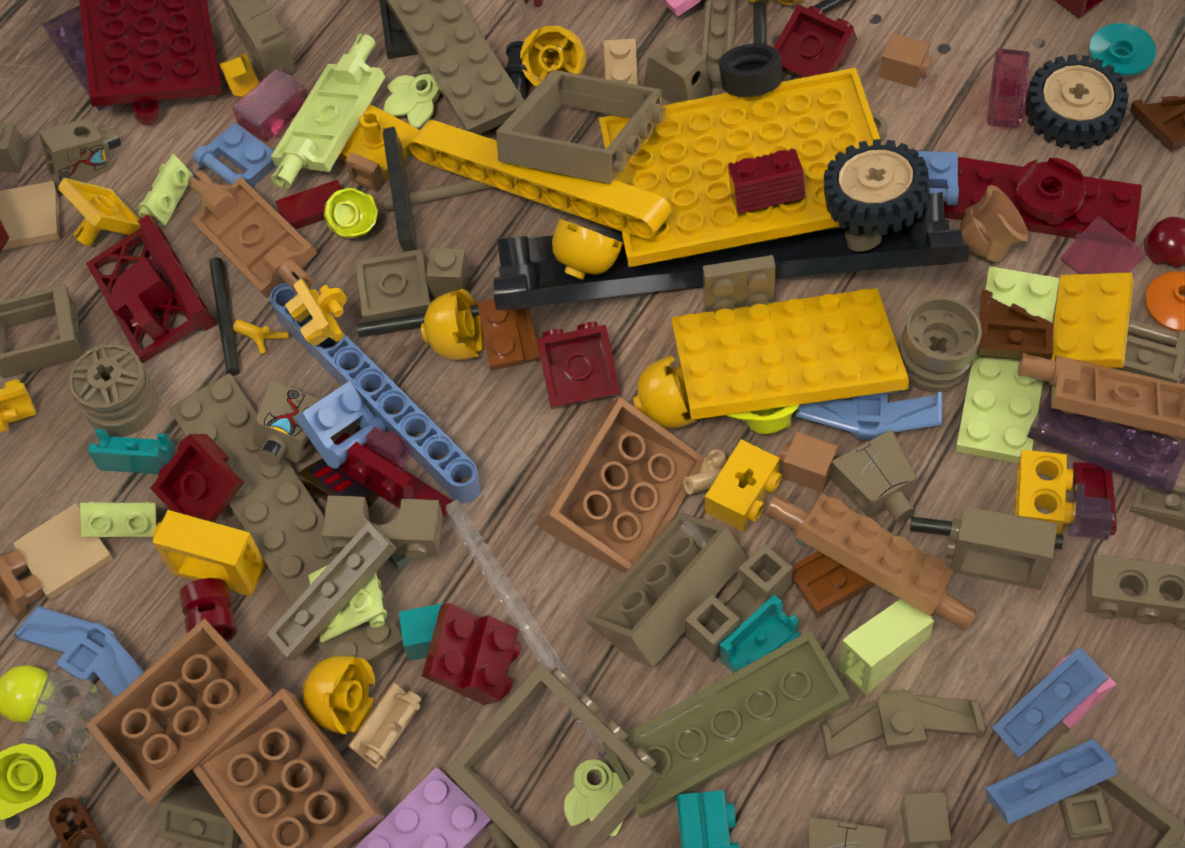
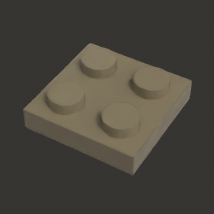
[355,249,431,322]
[703,255,775,313]

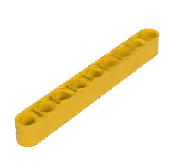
[408,120,671,240]

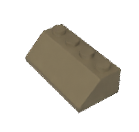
[585,512,748,668]

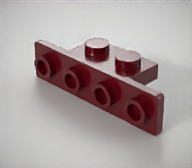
[334,433,455,522]

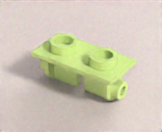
[138,154,193,226]
[80,502,157,537]

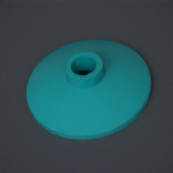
[1089,23,1156,76]

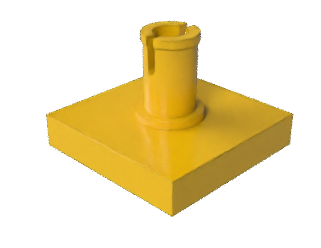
[338,104,420,182]
[58,178,141,246]

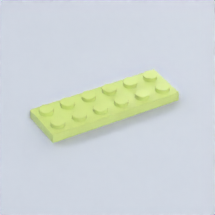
[955,266,1060,463]

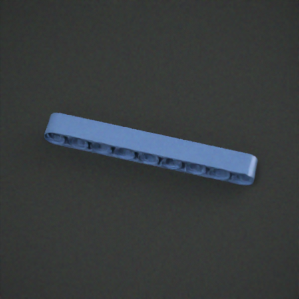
[270,283,482,503]

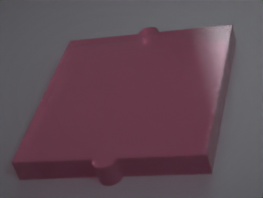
[1060,216,1146,274]

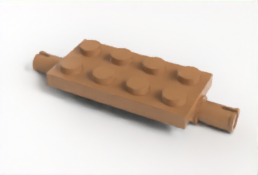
[188,170,317,298]
[1017,353,1185,440]
[765,493,977,631]

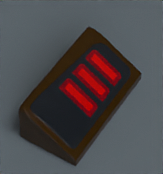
[298,458,379,508]

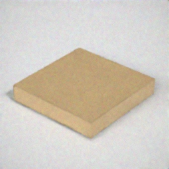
[0,181,60,250]
[13,503,114,601]

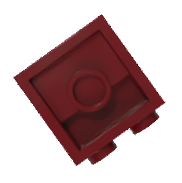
[774,4,857,78]
[536,322,620,409]
[150,434,245,523]
[422,603,521,705]

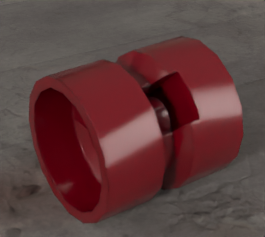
[179,578,237,641]

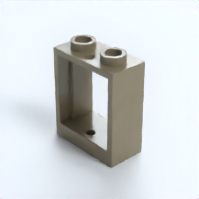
[0,284,84,378]
[945,505,1058,590]

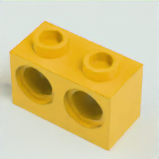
[1014,450,1073,534]

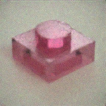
[366,426,408,468]

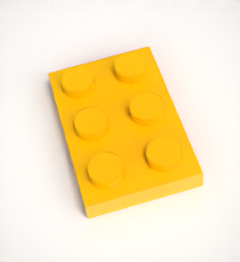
[1051,272,1134,368]

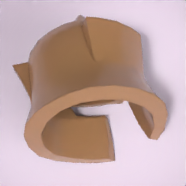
[960,185,1030,262]

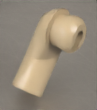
[683,449,727,495]

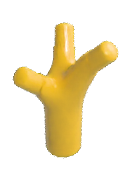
[233,319,289,354]

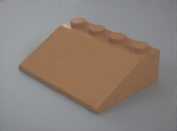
[534,397,705,573]
[85,618,273,805]
[192,688,386,848]

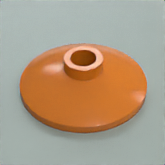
[1145,271,1185,332]

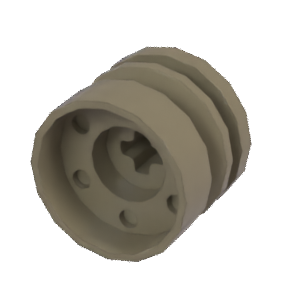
[898,296,982,392]
[68,344,158,437]

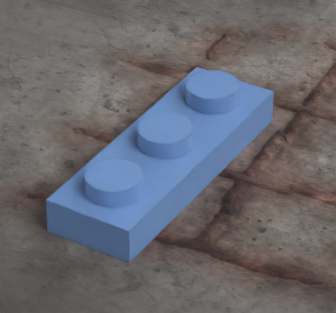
[992,648,1109,758]
[985,738,1118,825]

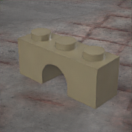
[322,495,443,560]
[685,543,793,662]

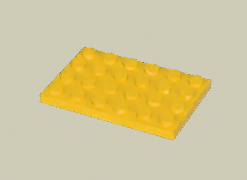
[671,288,909,420]

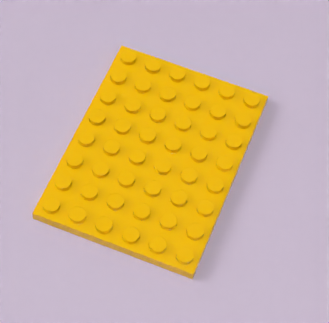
[599,67,882,267]

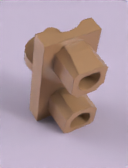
[0,549,43,620]

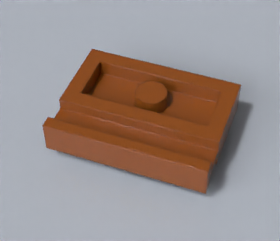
[477,299,540,371]
[792,551,875,618]

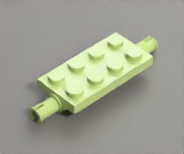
[271,34,385,189]

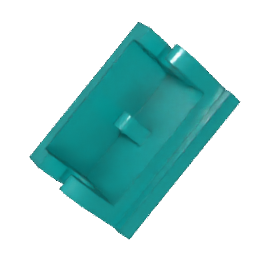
[88,429,175,474]
[720,595,801,673]

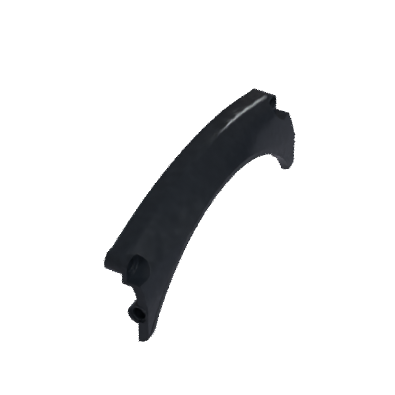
[494,192,969,311]

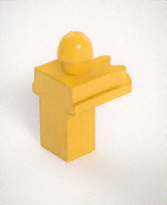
[220,53,260,97]

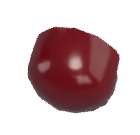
[1144,216,1185,269]

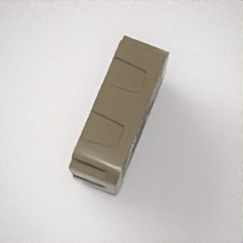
[223,0,296,84]

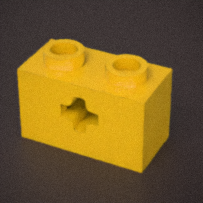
[705,439,782,532]

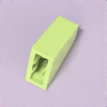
[838,599,934,696]

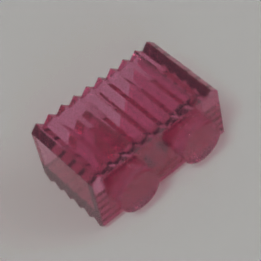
[987,48,1030,128]
[232,67,308,142]

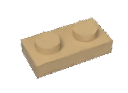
[604,38,638,85]

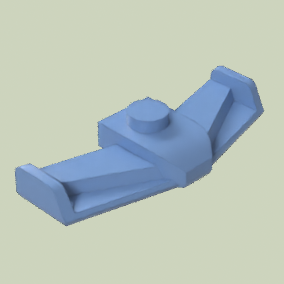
[795,392,943,440]
[13,606,144,697]

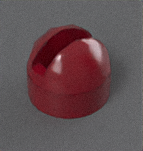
[133,101,160,126]

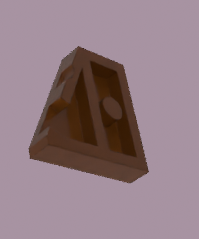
[1130,96,1185,151]
[977,290,1054,360]

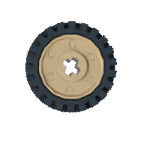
[1025,54,1129,150]
[824,139,929,236]

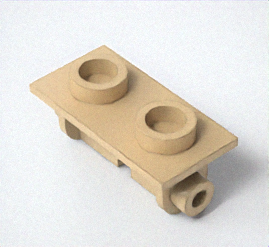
[348,682,421,769]

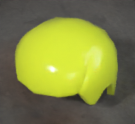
[324,188,378,239]
[0,665,58,723]

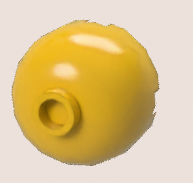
[520,26,586,87]
[552,218,623,280]
[421,289,484,361]
[633,355,698,429]
[302,655,375,734]

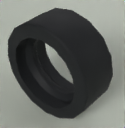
[719,44,783,97]

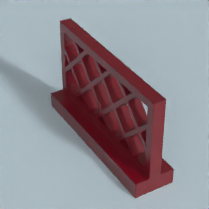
[86,214,217,363]

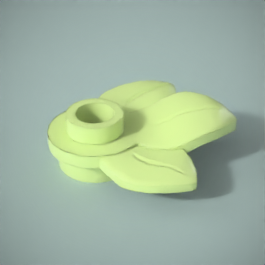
[384,74,440,129]
[564,759,623,837]

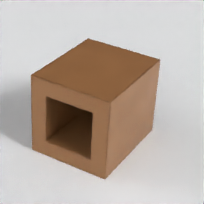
[880,33,933,88]
[779,431,838,493]

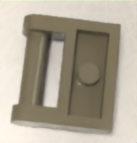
[1114,319,1185,383]

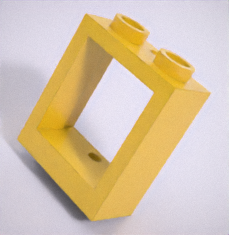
[152,510,266,597]

